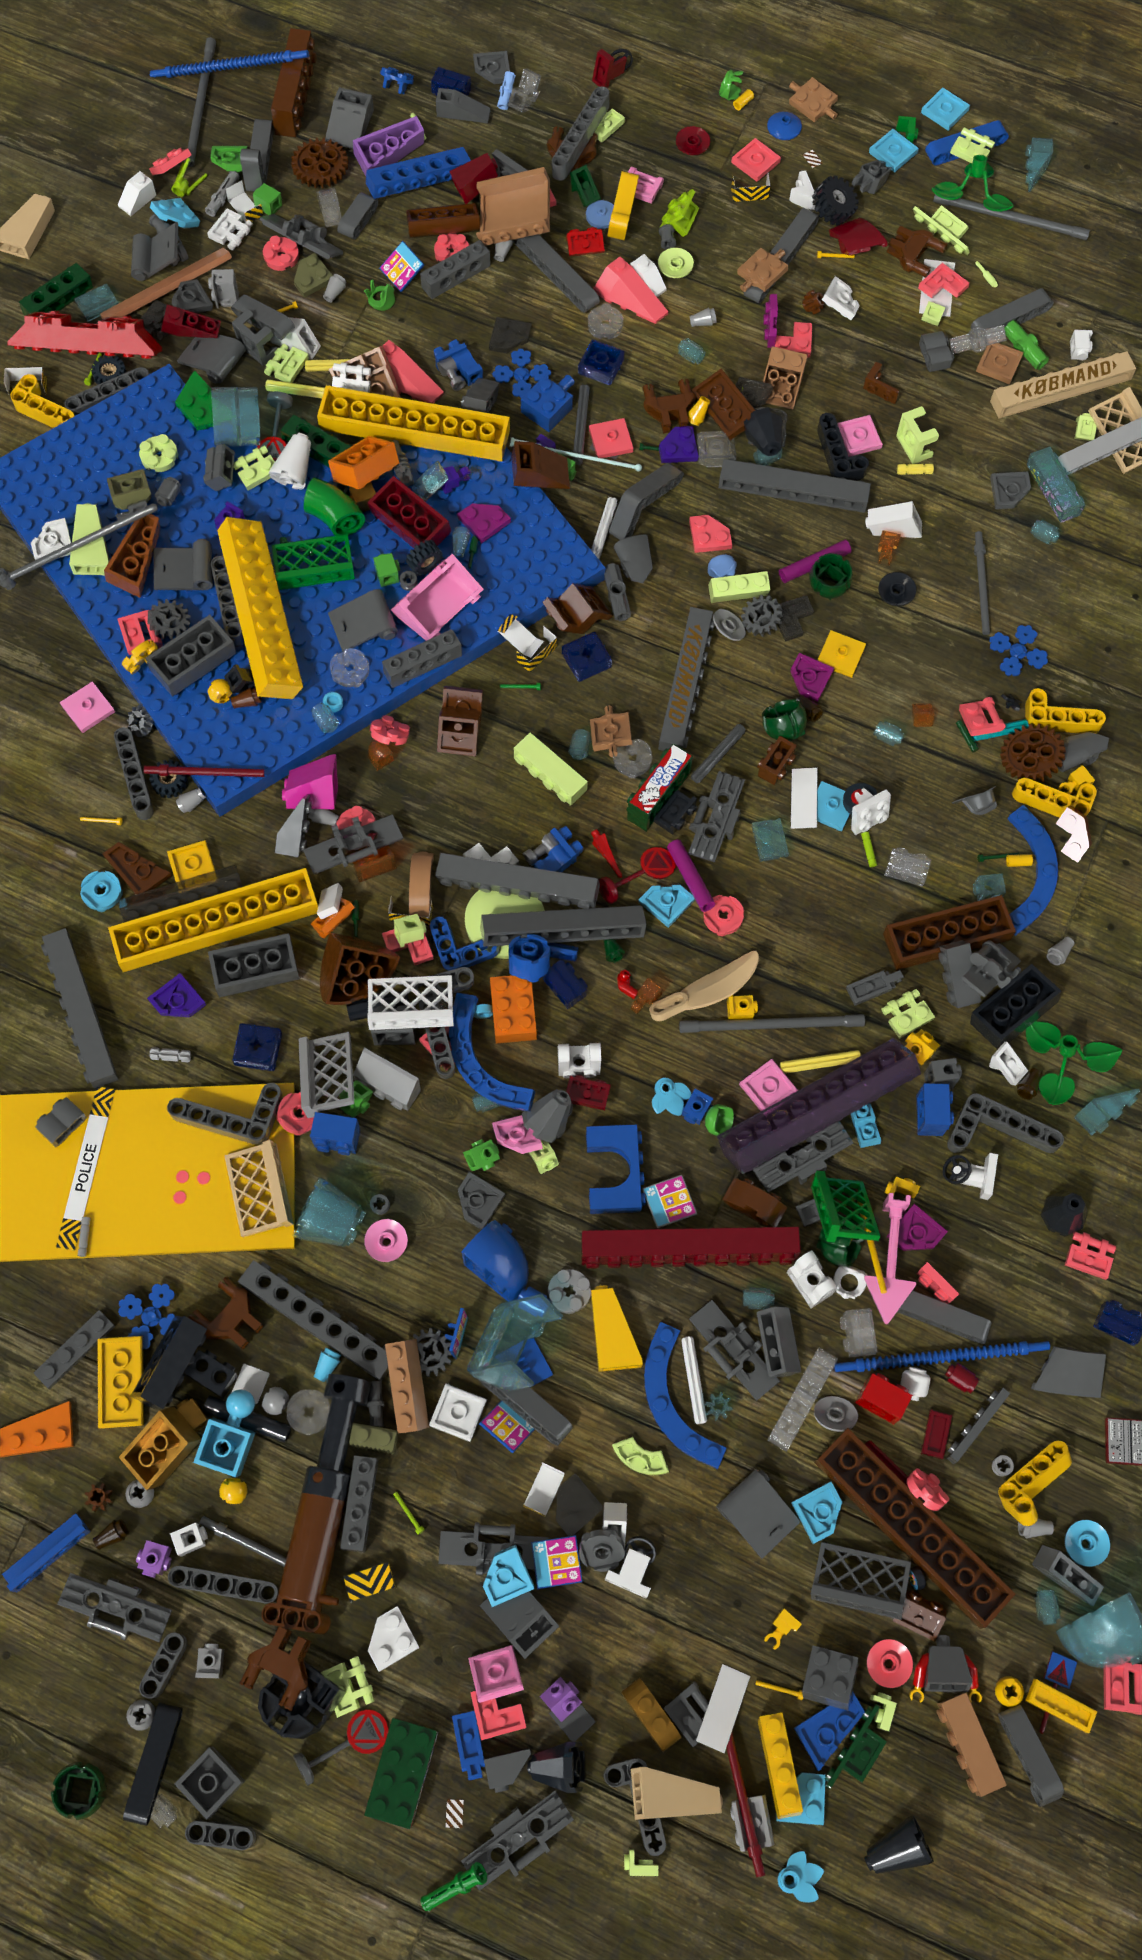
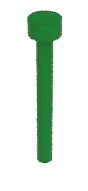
[500,683,541,690]

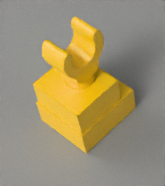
[1058,765,1095,795]
[764,1608,802,1650]

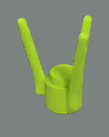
[171,158,208,197]

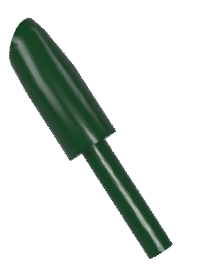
[468,535,478,569]
[352,900,360,937]

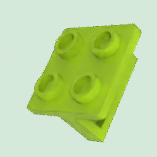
[660,189,699,237]

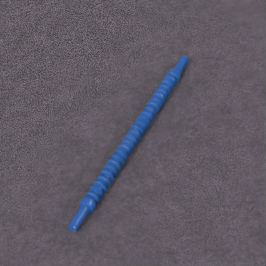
[150,50,309,78]
[834,1341,1050,1372]

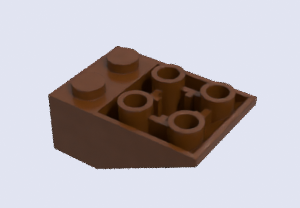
[511,441,570,489]

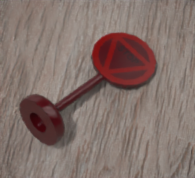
[598,847,676,904]

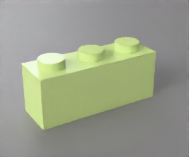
[708,571,770,603]

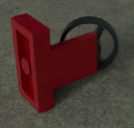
[592,49,633,88]

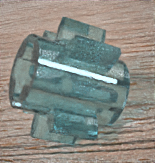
[705,1392,733,1421]

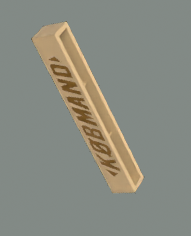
[990,351,1136,418]

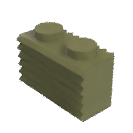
[349,1423,399,1455]

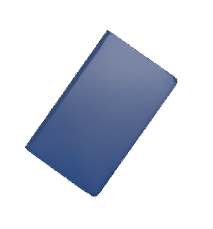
[548,943,579,961]

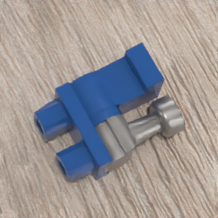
[434,339,483,391]
[523,826,583,872]

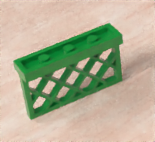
[272,534,355,590]
[811,1170,880,1242]

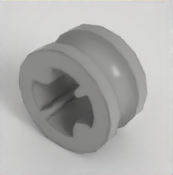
[992,1455,1014,1477]

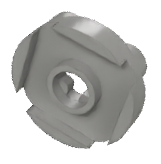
[548,1269,591,1314]

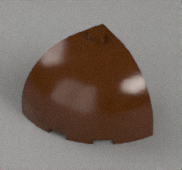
[320,932,400,1005]

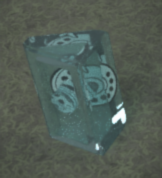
[412,461,449,502]

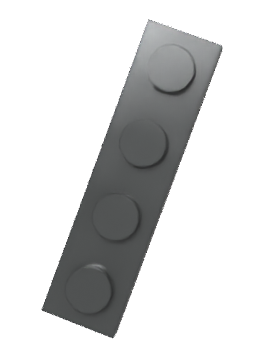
[33,1310,116,1390]
[946,1388,1010,1464]

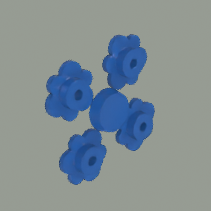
[492,349,551,398]
[989,625,1048,676]
[118,1284,180,1349]

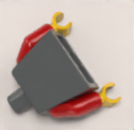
[909,1635,982,1703]

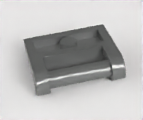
[663,1681,709,1747]

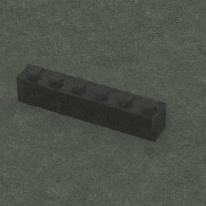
[119,865,243,922]

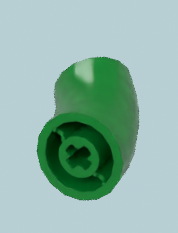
[304,477,365,536]

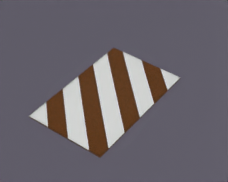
[802,150,822,168]
[446,1799,464,1828]

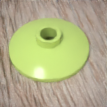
[658,248,694,278]

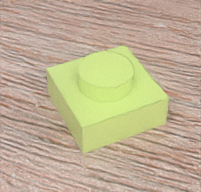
[921,301,945,326]

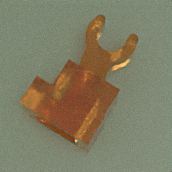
[877,530,901,565]
[631,978,662,1014]

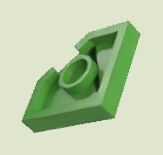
[211,146,247,173]

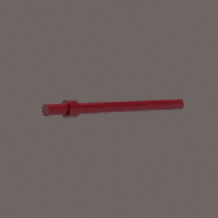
[144,764,265,777]
[726,1732,765,1878]

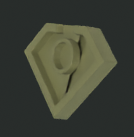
[294,253,333,298]

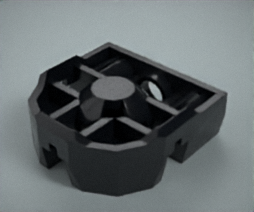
[258,1650,346,1740]

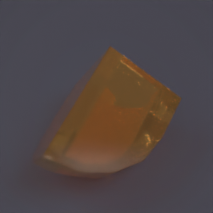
[368,738,394,771]

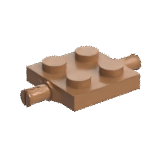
[789,77,838,122]
[737,248,788,292]
[590,705,632,757]

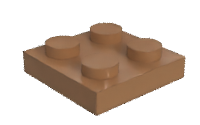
[976,340,1024,384]

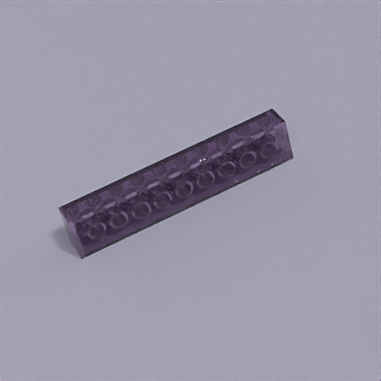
[717,1038,921,1174]

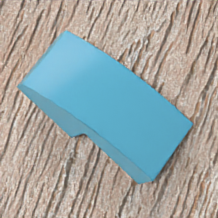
[849,1101,881,1148]

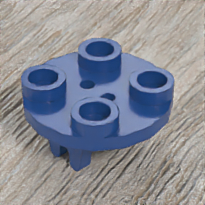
[380,67,414,94]

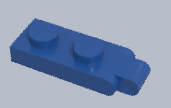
[452,1711,485,1781]

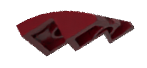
[829,217,888,256]

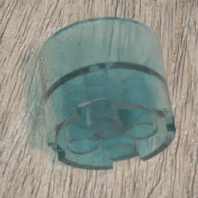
[211,387,260,446]

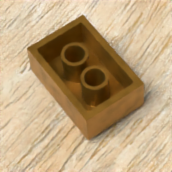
[119,1406,202,1490]

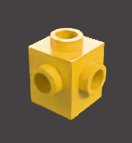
[903,1029,940,1065]

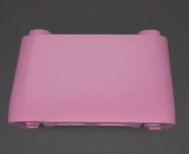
[391,554,484,641]

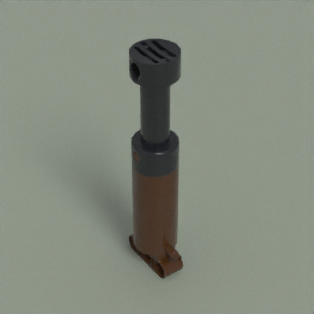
[262,1374,371,1634]

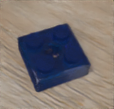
[578,339,625,385]
[562,632,612,682]
[232,1023,282,1071]

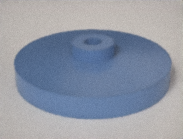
[586,200,614,229]

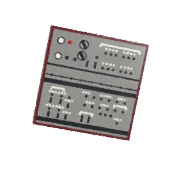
[1105,1418,1142,1466]

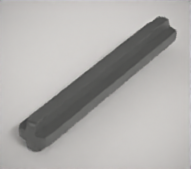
[691,724,746,783]

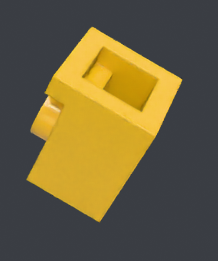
[727,995,758,1020]

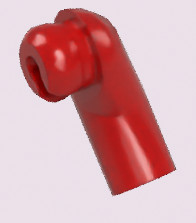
[617,970,639,999]

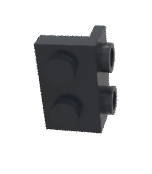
[654,790,697,835]

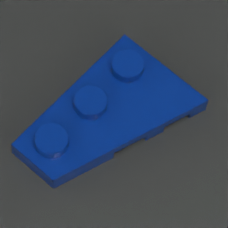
[793,1692,865,1771]

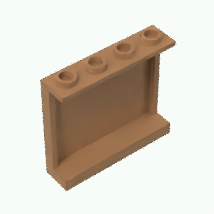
[476,167,550,246]

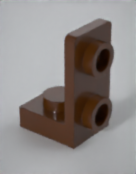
[863,362,900,404]

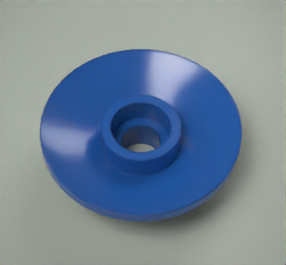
[767,112,802,140]

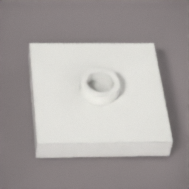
[429,1384,487,1442]

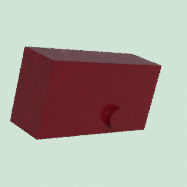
[367,476,452,549]

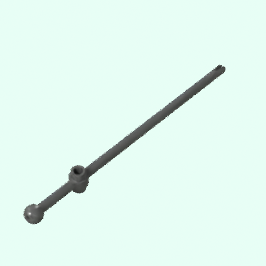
[0,504,157,590]

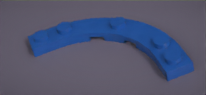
[1007,805,1058,936]
[449,993,535,1112]
[644,1322,726,1469]

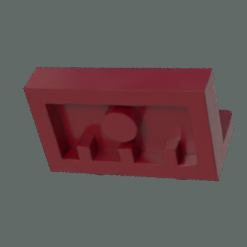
[566,1075,611,1111]

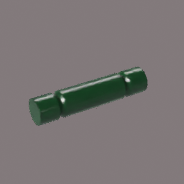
[956,719,979,753]

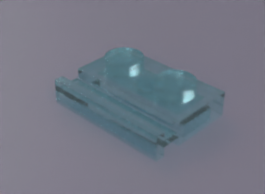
[75,284,119,321]
[752,818,789,862]

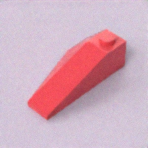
[593,257,668,324]
[383,340,444,404]

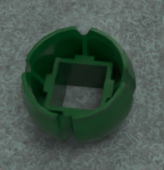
[809,553,853,600]
[762,699,807,742]
[816,1217,865,1267]
[51,1762,107,1820]

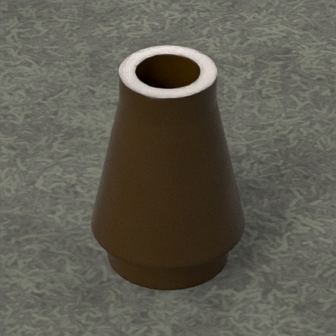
[797,695,823,722]
[1017,1068,1042,1100]
[93,1519,129,1550]

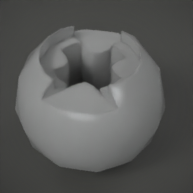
[262,1387,289,1415]
[125,1480,154,1508]
[126,1699,156,1731]

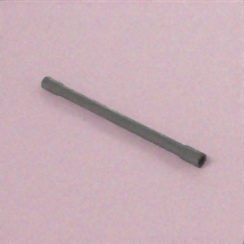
[184,37,216,167]
[933,194,1090,240]
[679,1014,865,1033]

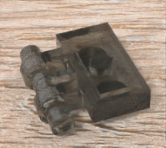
[141,300,169,340]

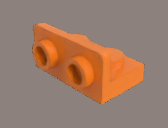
[311,898,355,938]

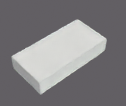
[317,883,343,919]

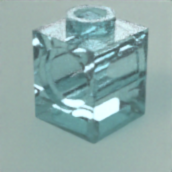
[973,874,1006,901]

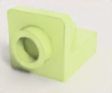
[1074,413,1097,441]
[529,1140,559,1174]
[870,1692,897,1731]
[624,1849,658,1876]

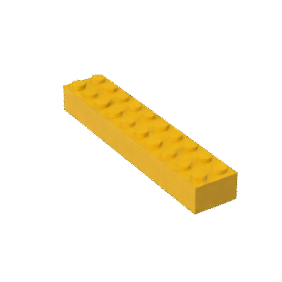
[317,385,510,461]
[217,517,303,699]
[108,868,318,972]

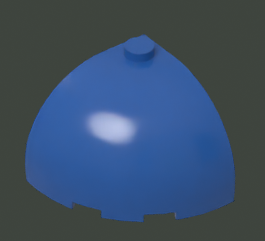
[461,1220,529,1306]

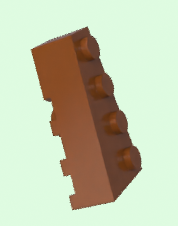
[104,514,160,598]

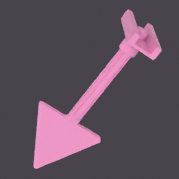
[864,1193,916,1324]

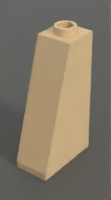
[0,194,55,259]
[631,1767,723,1820]

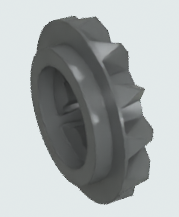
[126,705,153,737]

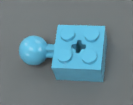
[193,1389,256,1477]

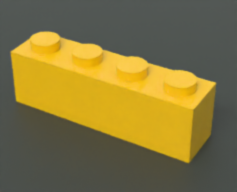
[758,1713,803,1819]

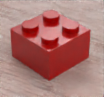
[855,1373,913,1425]

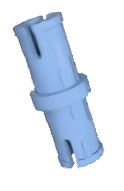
[497,71,516,110]

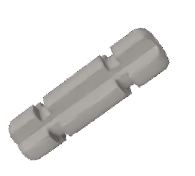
[150,1047,191,1062]

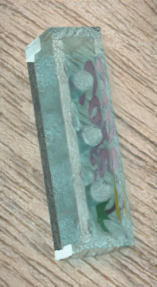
[1026,447,1085,523]

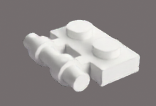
[207,209,253,250]
[332,362,371,393]

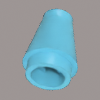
[313,1347,341,1382]

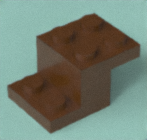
[542,583,613,634]
[437,686,483,757]

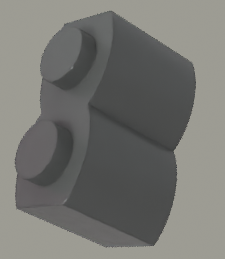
[919,331,954,372]
[35,1097,87,1148]

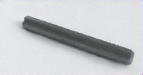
[573,384,590,465]

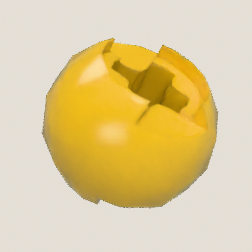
[208,679,232,704]
[219,1478,248,1504]
[995,1676,1024,1707]

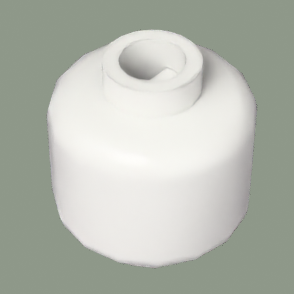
[900,1367,931,1401]

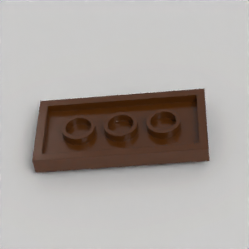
[691,369,755,440]

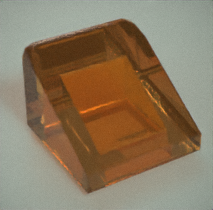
[912,704,934,727]

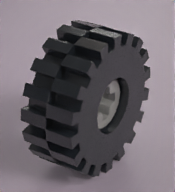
[812,175,859,226]

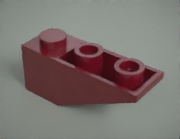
[161,305,221,338]

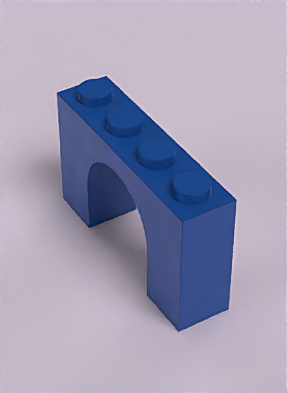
[586,1125,645,1214]

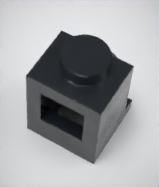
[224,664,256,693]

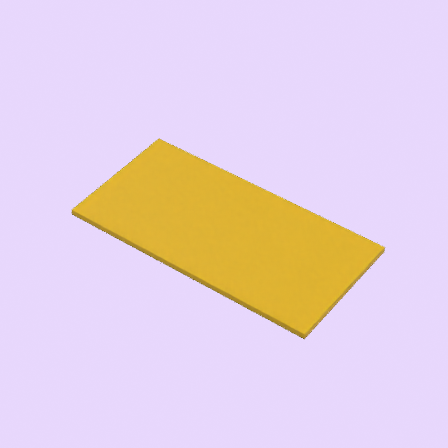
[0,1083,295,1262]

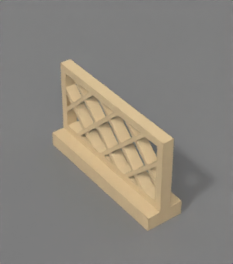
[1088,387,1142,474]
[225,1140,294,1237]

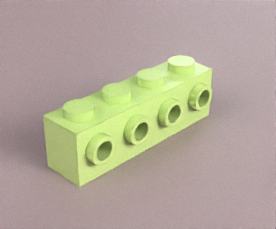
[514,733,588,805]

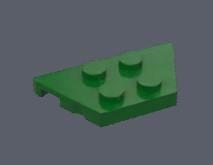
[175,371,238,430]

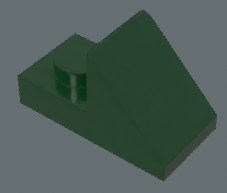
[570,165,601,207]

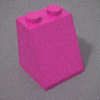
[282,754,338,809]

